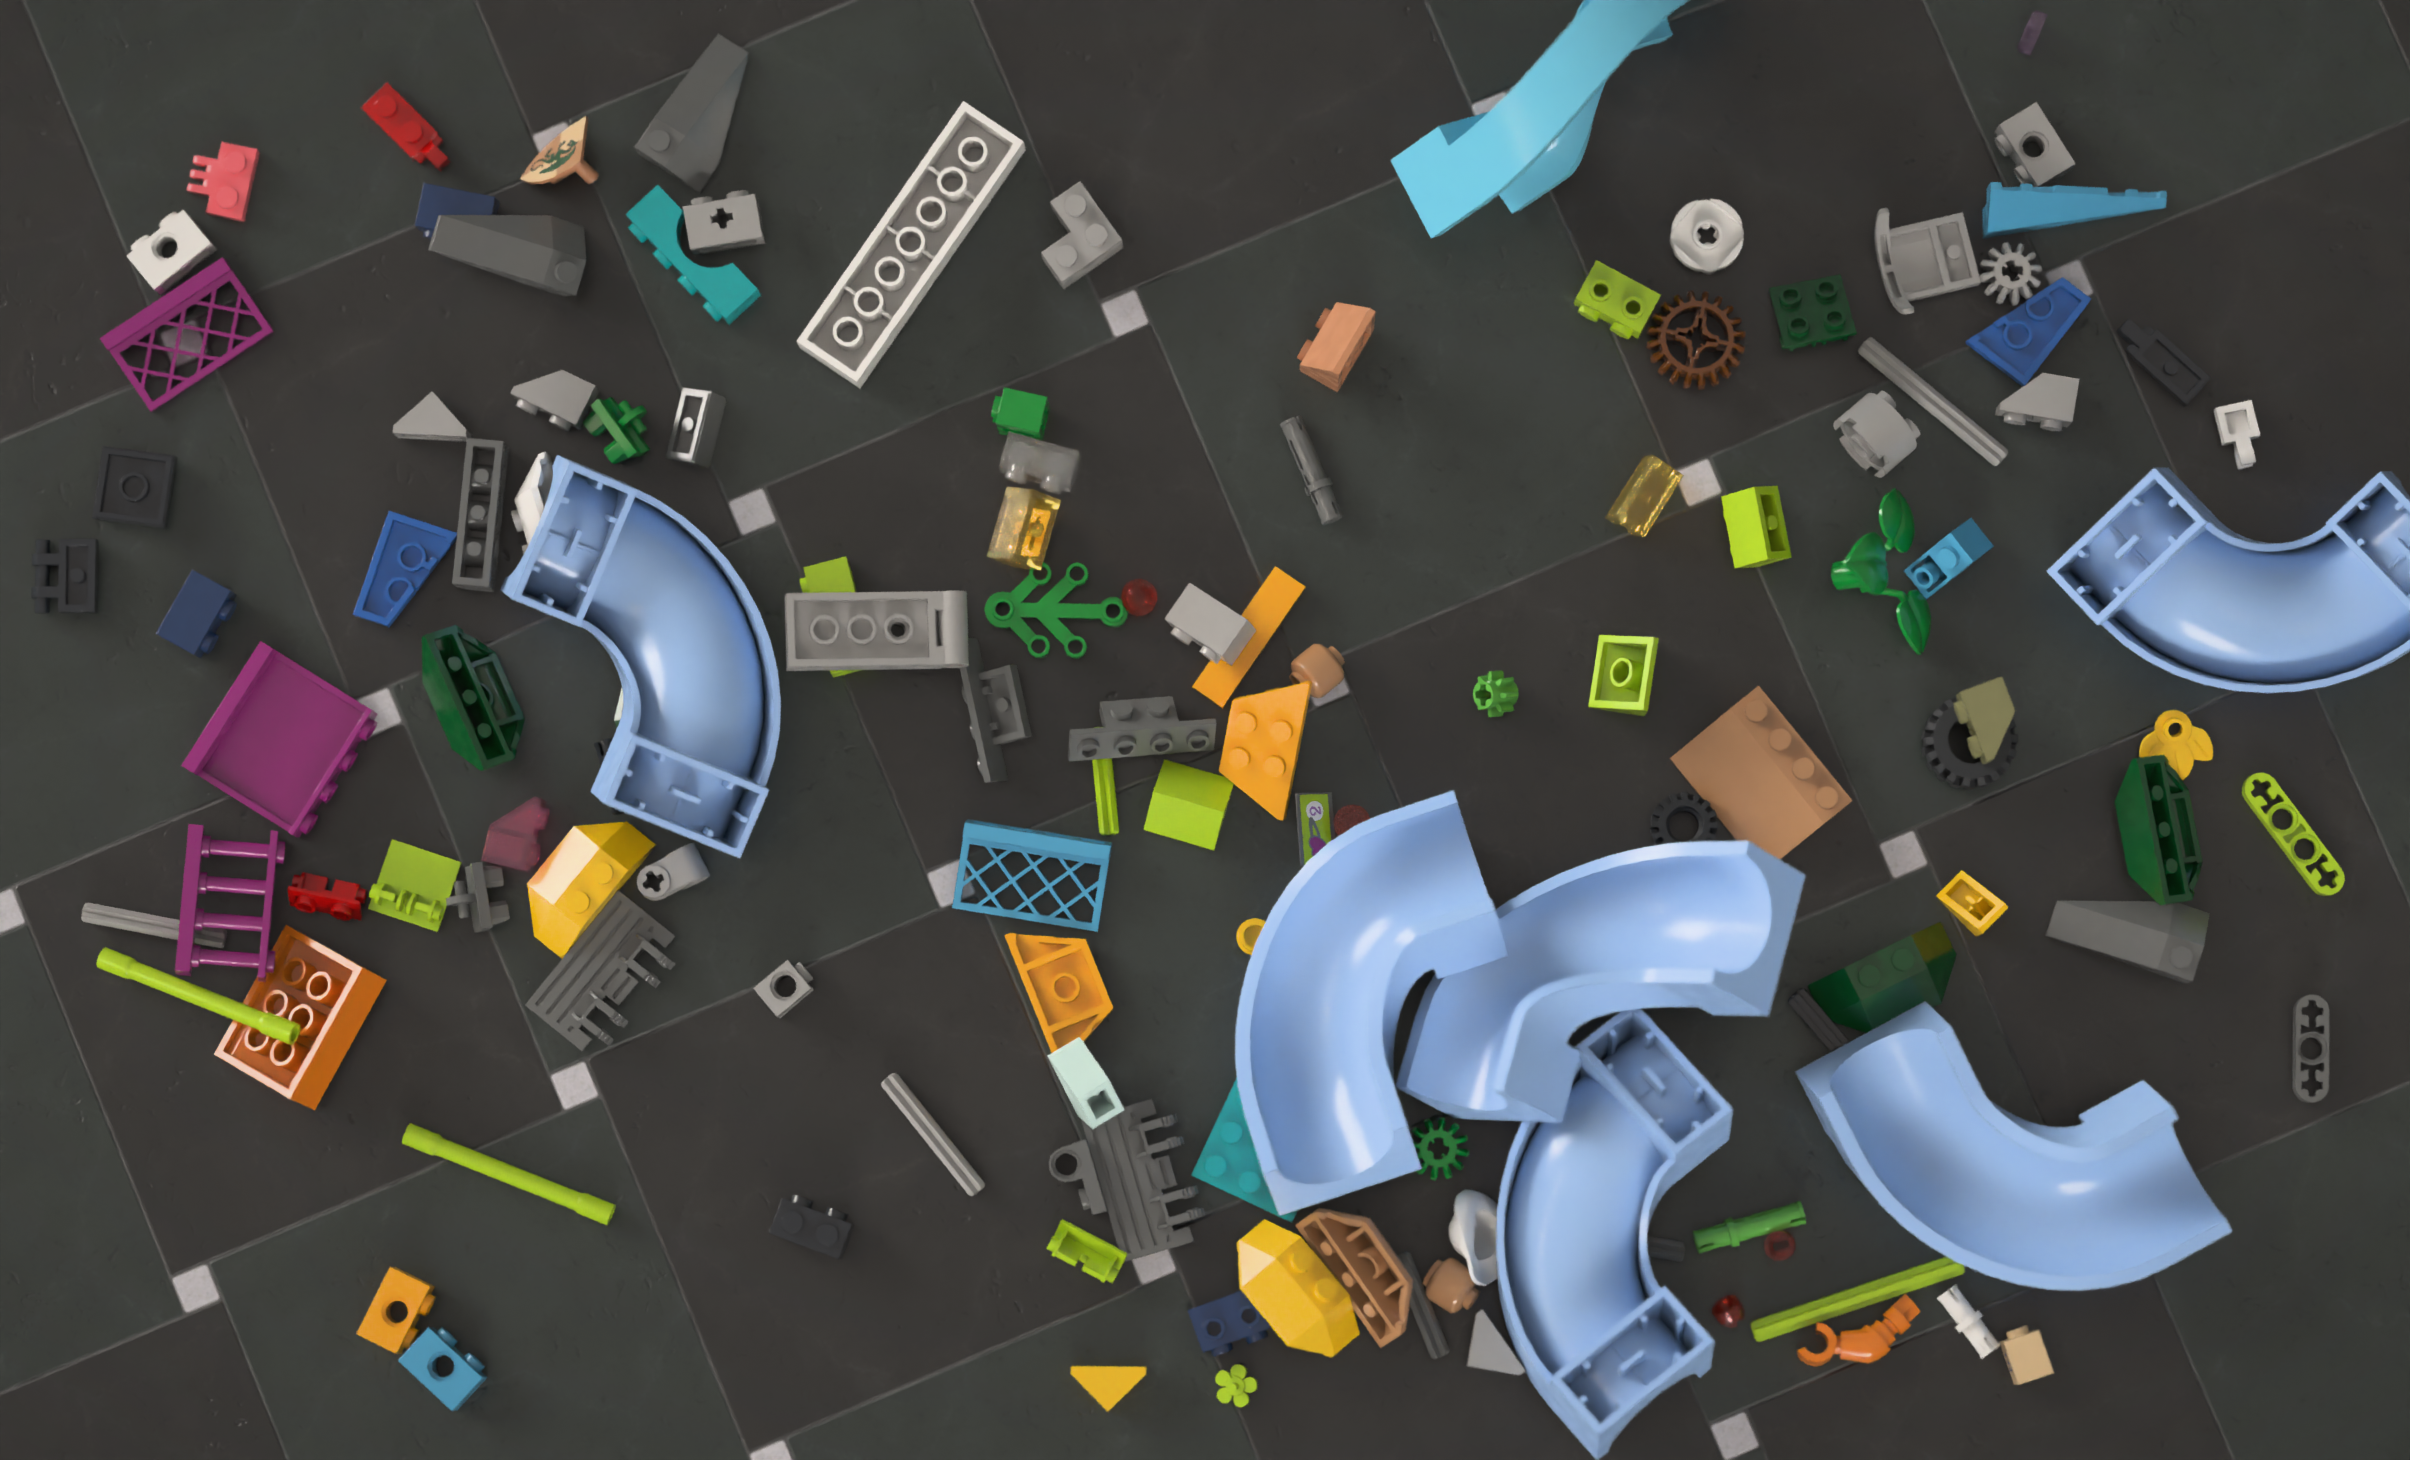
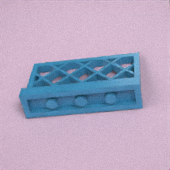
[952,819,1113,932]

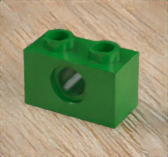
[991,387,1050,443]

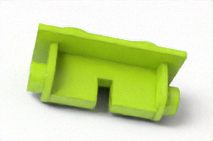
[1047,1219,1128,1283]

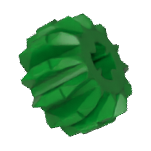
[1412,1117,1469,1180]

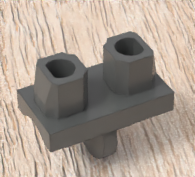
[446,862,510,933]

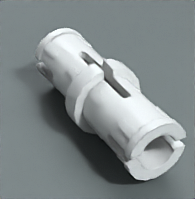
[1937,1285,2001,1359]

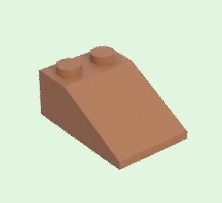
[1297,302,1376,392]

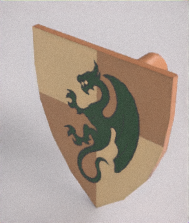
[520,116,598,184]

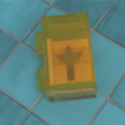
[987,487,1061,571]

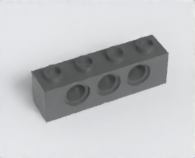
[452,438,509,592]

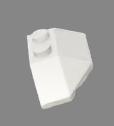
[511,452,553,554]

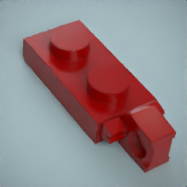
[361,83,451,172]

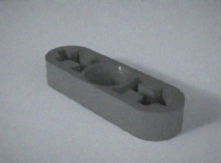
[2292,994,2329,1103]

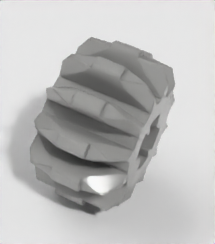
[1979,242,2042,305]

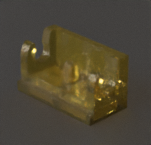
[1605,455,1684,537]

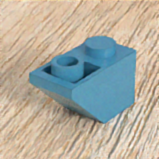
[1904,518,1994,600]

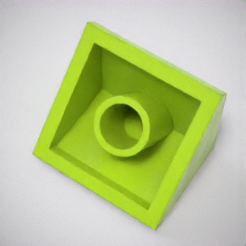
[1588,635,1659,716]
[1143,759,1234,851]

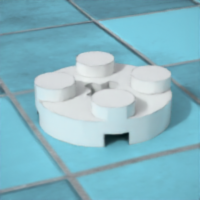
[1670,199,1744,274]

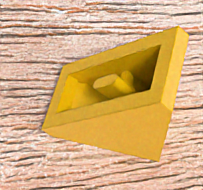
[1936,870,2008,937]
[1071,1366,1147,1412]

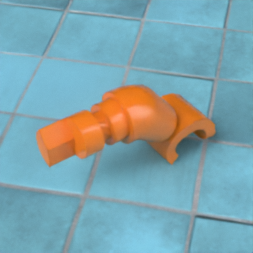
[1796,1294,1921,1366]

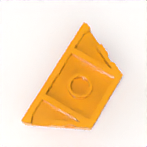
[1219,681,1312,821]
[1004,933,1114,1053]

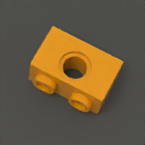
[357,1267,436,1354]

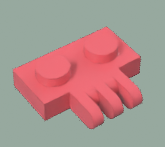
[186,142,260,222]

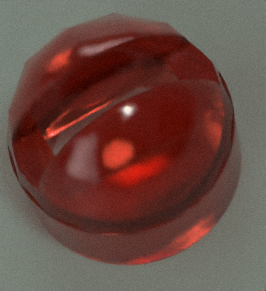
[1764,1230,1796,1261]
[1712,1295,1745,1328]

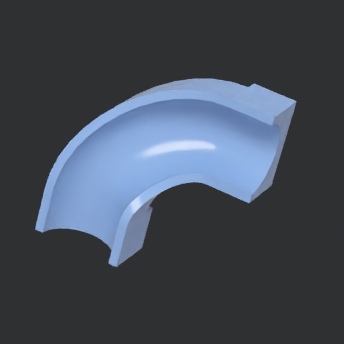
[1396,841,1805,1123]
[1796,1001,2232,1291]

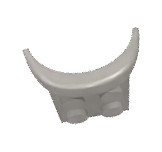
[1874,208,1981,314]

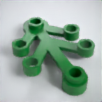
[985,562,1128,659]

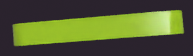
[2242,773,2345,896]

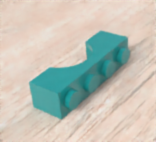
[626,185,761,325]

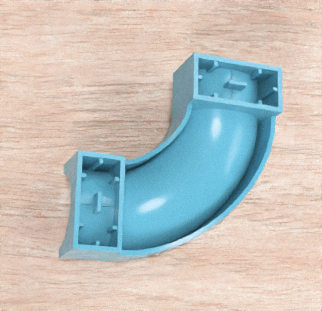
[1390,0,1690,238]

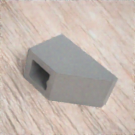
[510,370,600,431]
[1995,373,2079,431]

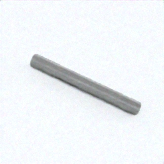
[1858,337,2008,466]

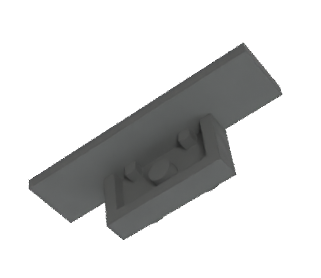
[959,638,1032,783]
[1068,696,1217,762]

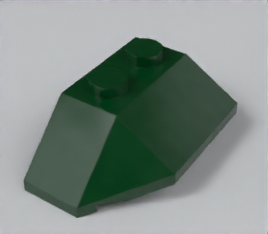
[422,625,525,771]
[2115,755,2203,905]
[1807,922,1957,1033]

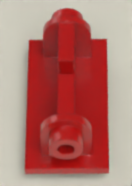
[287,872,367,921]

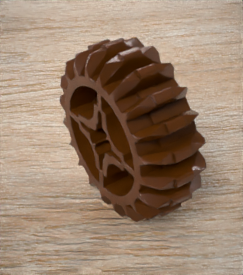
[1646,290,1746,390]

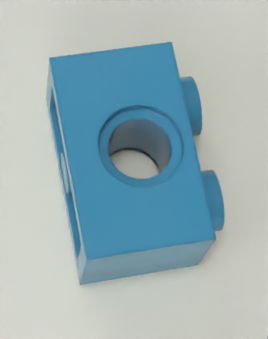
[398,1327,488,1411]

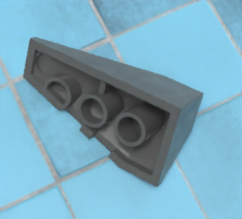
[635,34,749,194]
[428,215,586,297]
[2045,901,2210,984]

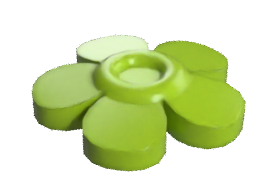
[1215,1364,1258,1407]

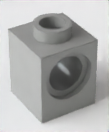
[753,960,814,1018]

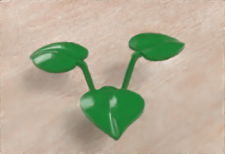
[1831,488,1931,655]

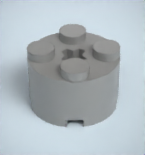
[1834,390,1920,478]

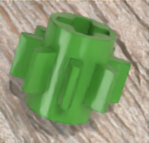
[1473,670,1519,717]

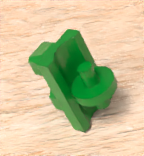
[583,397,650,465]

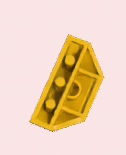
[527,822,656,959]
[1237,1219,1360,1357]

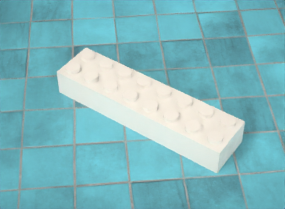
[797,101,1026,388]

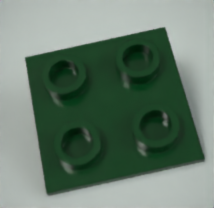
[1769,274,1857,352]

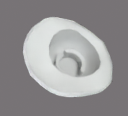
[1448,1190,1498,1286]

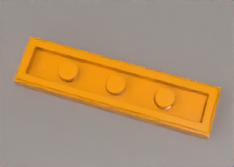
[1192,566,1306,709]

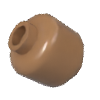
[1289,644,1345,698]
[1423,1258,1480,1313]

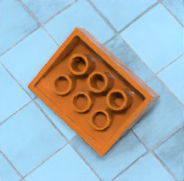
[214,925,387,1110]

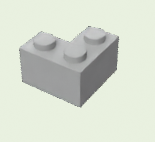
[1041,181,1123,289]

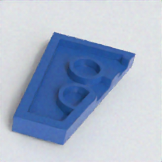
[1965,277,2091,387]
[353,511,457,627]

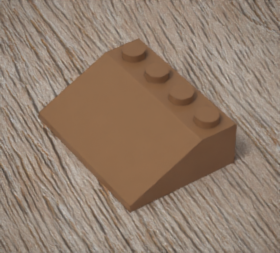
[1670,686,1853,860]

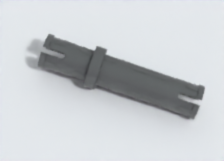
[1280,415,1344,525]

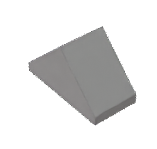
[393,391,471,442]
[1466,1309,1525,1375]

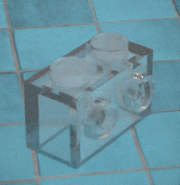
[999,432,1081,494]

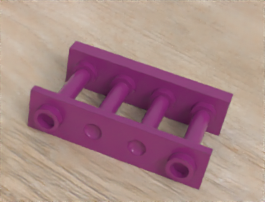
[175,824,285,982]

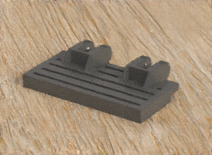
[525,890,676,1052]
[1081,1099,1206,1262]

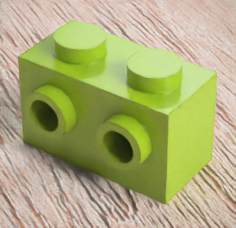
[1574,260,1661,339]
[1721,486,1792,568]

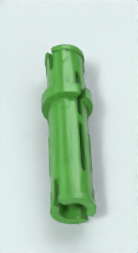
[1692,1201,1806,1254]

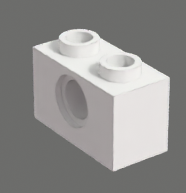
[127,210,217,295]

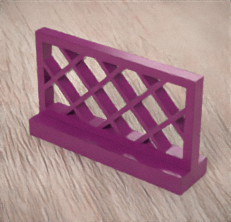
[100,257,273,412]

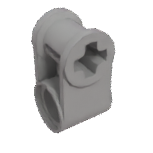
[637,843,710,901]

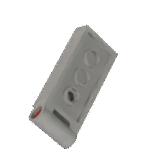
[785,590,969,671]

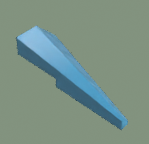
[1982,182,2167,239]

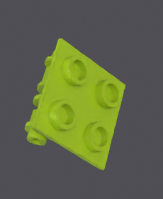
[368,839,462,932]

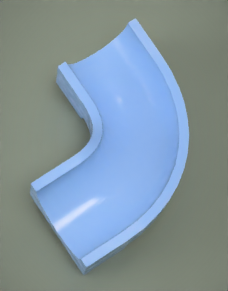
[500,455,781,858]
[2047,468,2410,693]
[1235,791,1509,1216]
[1496,1009,1733,1460]

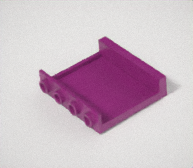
[181,641,377,838]

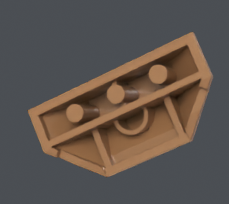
[1295,1208,1413,1348]

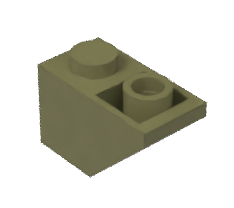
[1953,676,2015,765]

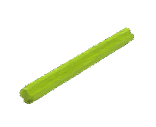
[1751,1256,1965,1342]

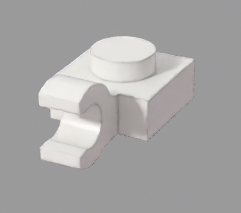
[2214,400,2260,470]

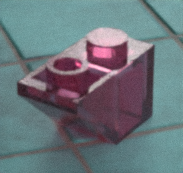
[481,797,550,873]

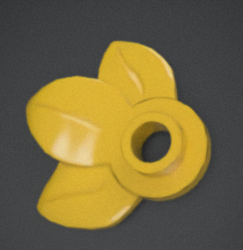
[2139,710,2213,781]

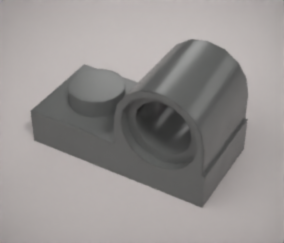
[1049,1139,1107,1215]

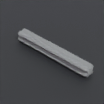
[81,903,227,948]
[881,1073,985,1196]

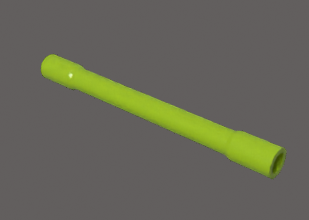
[97,947,300,1045]
[402,1123,616,1225]

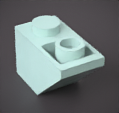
[1048,1037,1124,1129]

